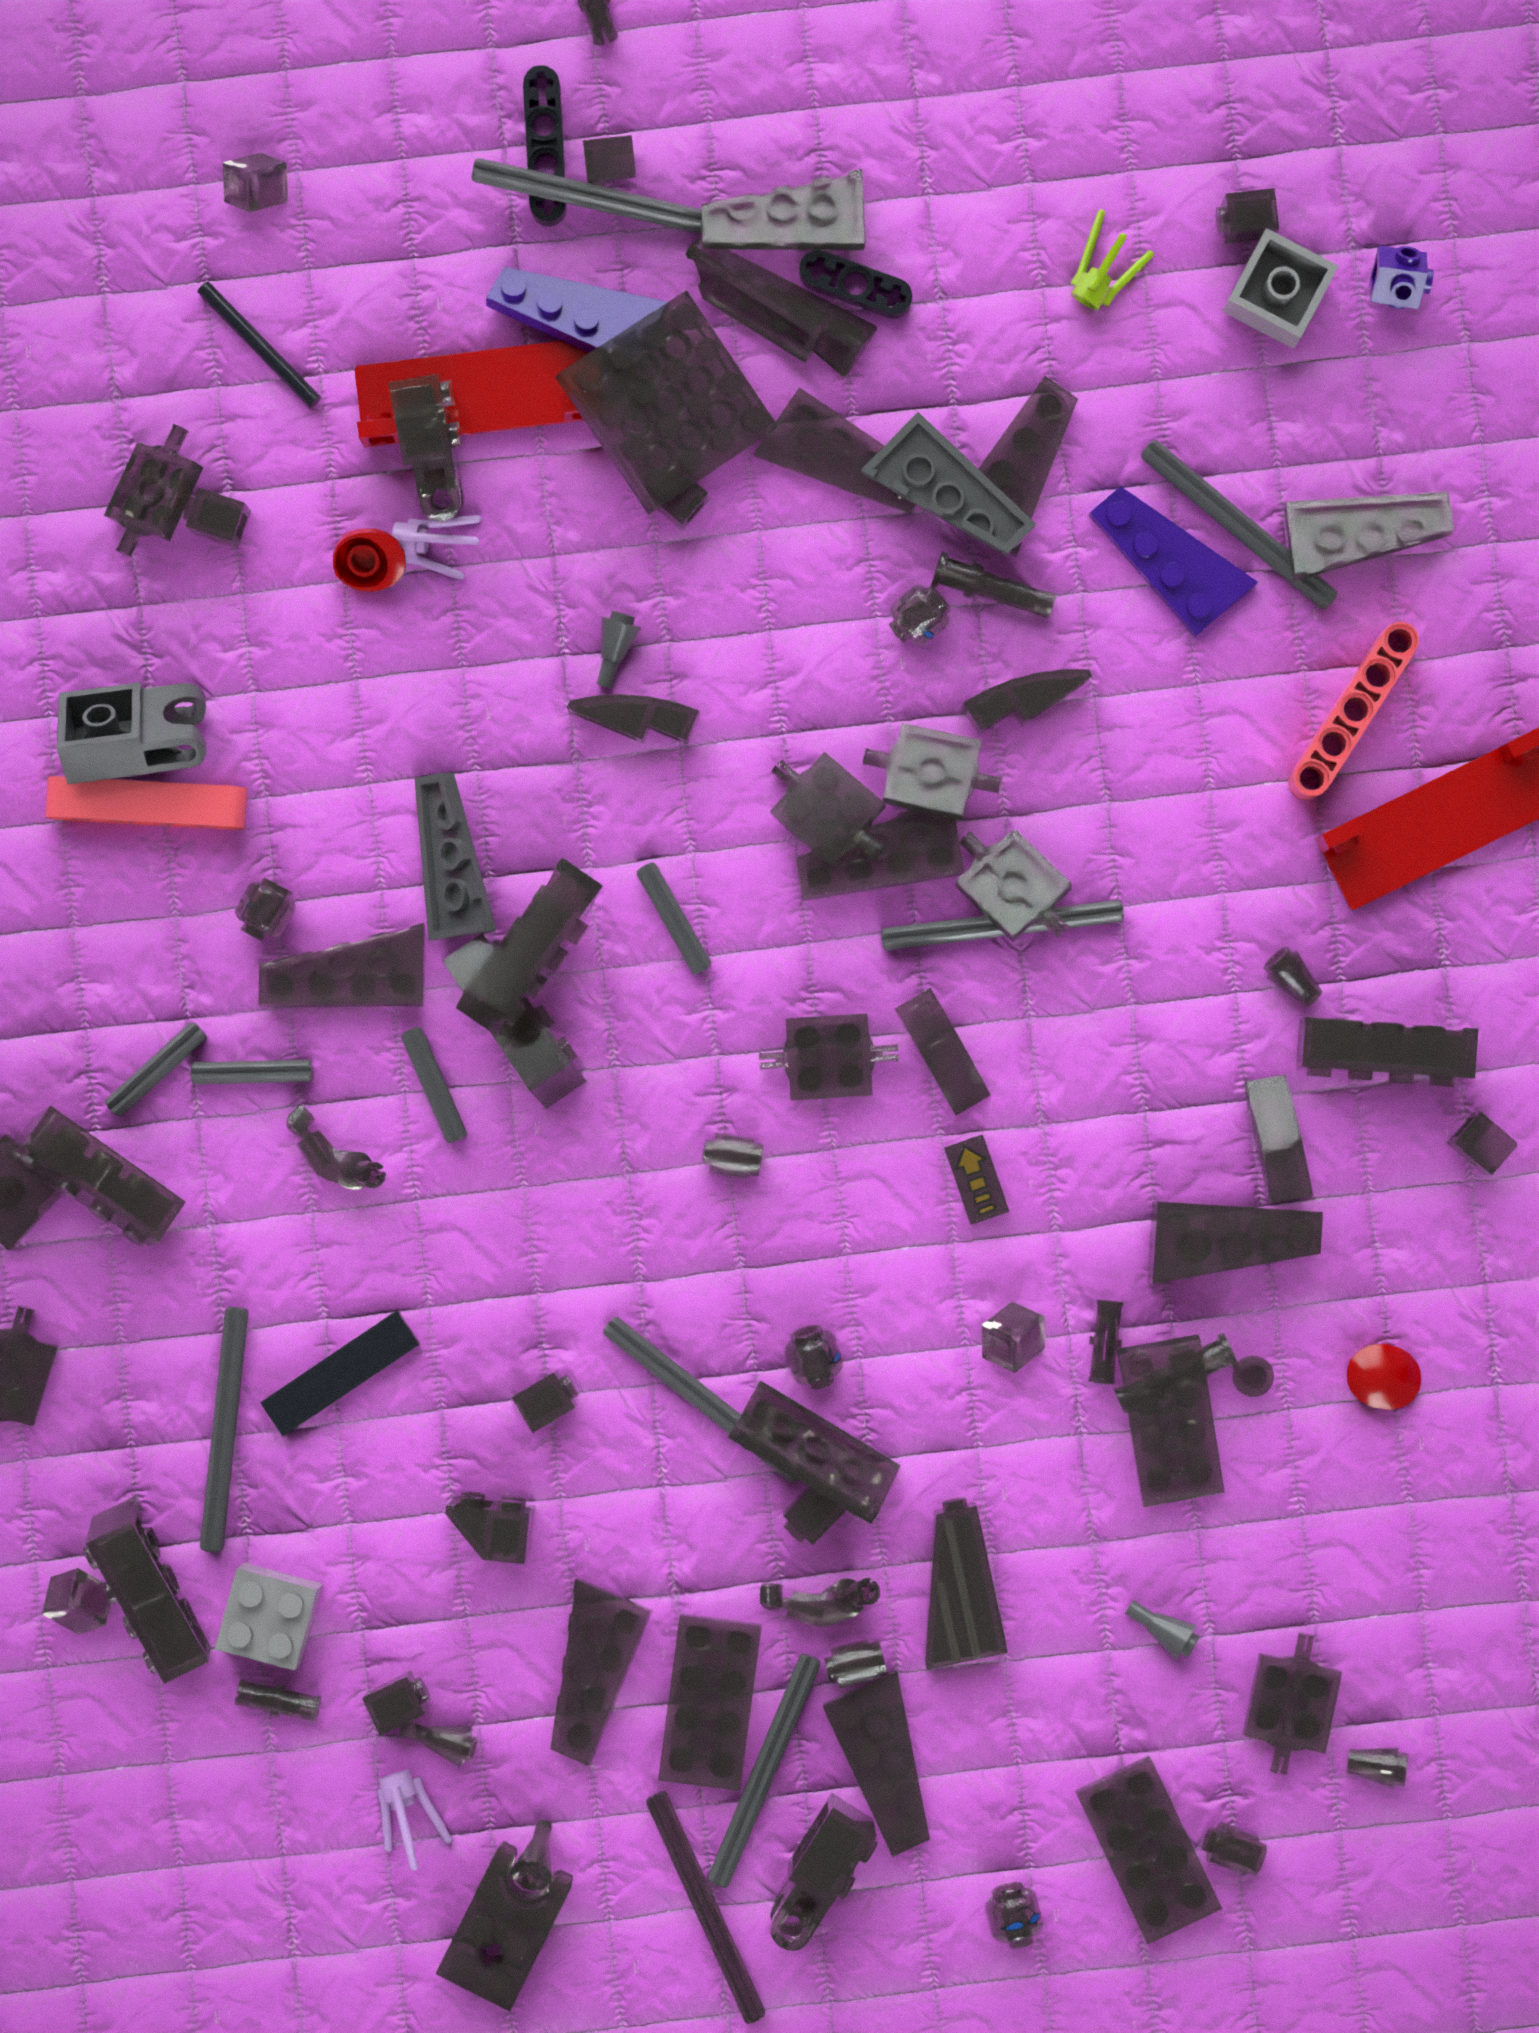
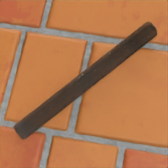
[646,1791,765,2024]

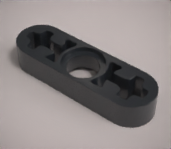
[799,250,912,319]

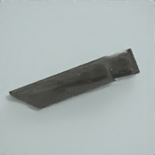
[686,237,877,378]

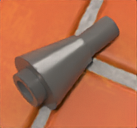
[597,611,641,688]
[1125,1600,1200,1660]

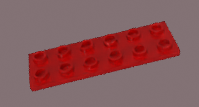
[354,341,606,448]
[1315,727,1539,910]

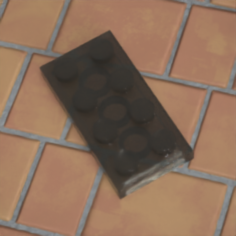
[1117,1334,1225,1507]
[728,1380,901,1524]
[658,1613,762,1791]
[1075,1755,1222,1944]

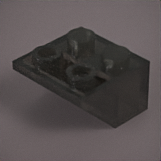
[445,1491,535,1564]

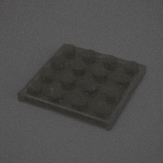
[555,290,778,515]

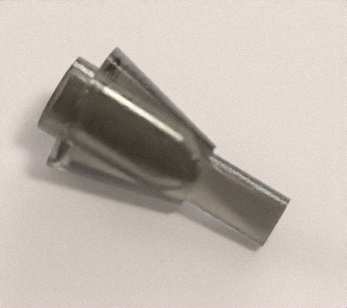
[399,1720,477,1767]
[511,1820,552,1890]

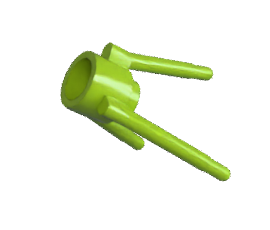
[1070,209,1154,311]

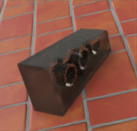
[456,858,603,1036]
[442,933,586,1109]
[1296,1017,1478,1087]
[6,1106,186,1246]
[1147,1201,1323,1284]
[83,1495,211,1684]

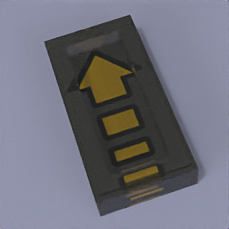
[943,1134,1010,1225]

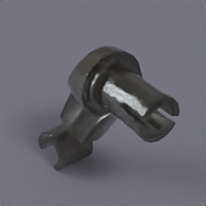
[286,1105,386,1190]
[760,1578,880,1627]

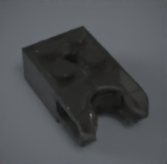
[388,373,465,521]
[770,1793,878,1951]
[435,1841,574,2012]

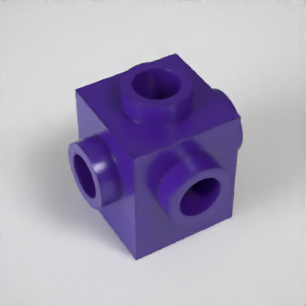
[1369,245,1434,309]

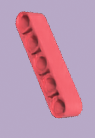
[1288,622,1419,800]
[45,776,248,830]

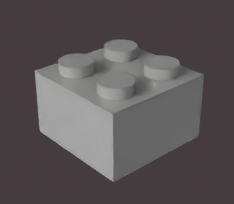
[1222,228,1339,349]
[215,1563,323,1671]

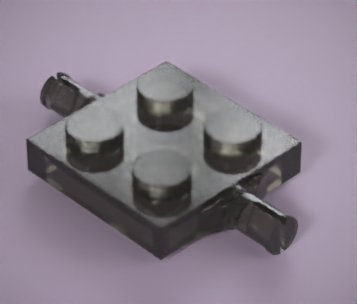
[104,424,203,558]
[863,723,1002,821]
[770,752,886,867]
[955,829,1072,942]
[759,1013,899,1101]
[0,1305,58,1426]
[1242,1632,1342,1775]

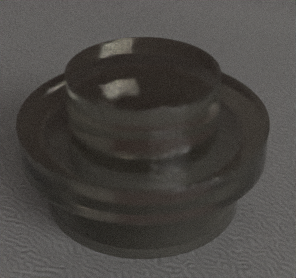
[1232,1355,1274,1397]

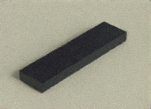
[260,1310,421,1436]

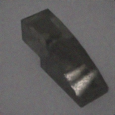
[961,669,1093,735]
[567,694,700,745]
[894,988,991,1116]
[1244,1075,1313,1203]

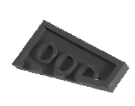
[861,412,1036,556]
[414,773,496,940]

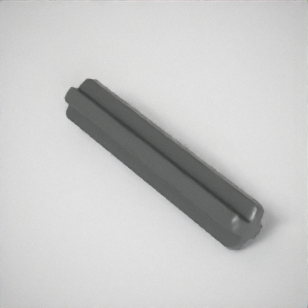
[637,862,711,975]
[105,1022,207,1116]
[401,1027,467,1143]
[191,1060,313,1084]

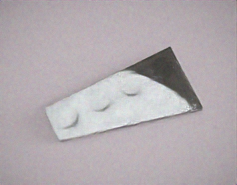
[701,169,866,250]
[978,376,1078,557]
[753,387,917,515]
[1284,492,1454,582]
[796,793,964,901]
[258,923,425,1008]
[550,1578,653,1766]
[822,1669,930,1857]

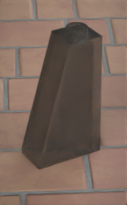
[923,1497,1008,1670]

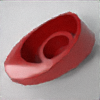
[333,528,406,592]
[1347,1344,1421,1410]

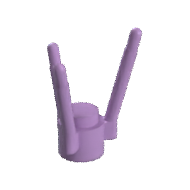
[392,515,482,580]
[377,1769,452,1871]

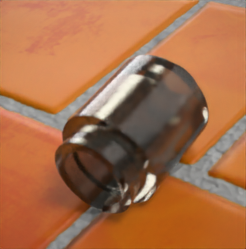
[702,1132,763,1179]
[824,1639,887,1689]
[1202,1822,1267,1876]

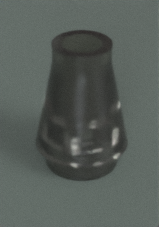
[1263,946,1323,1007]
[1346,1747,1408,1789]

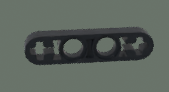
[523,65,567,227]

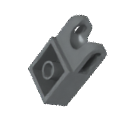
[57,682,206,784]

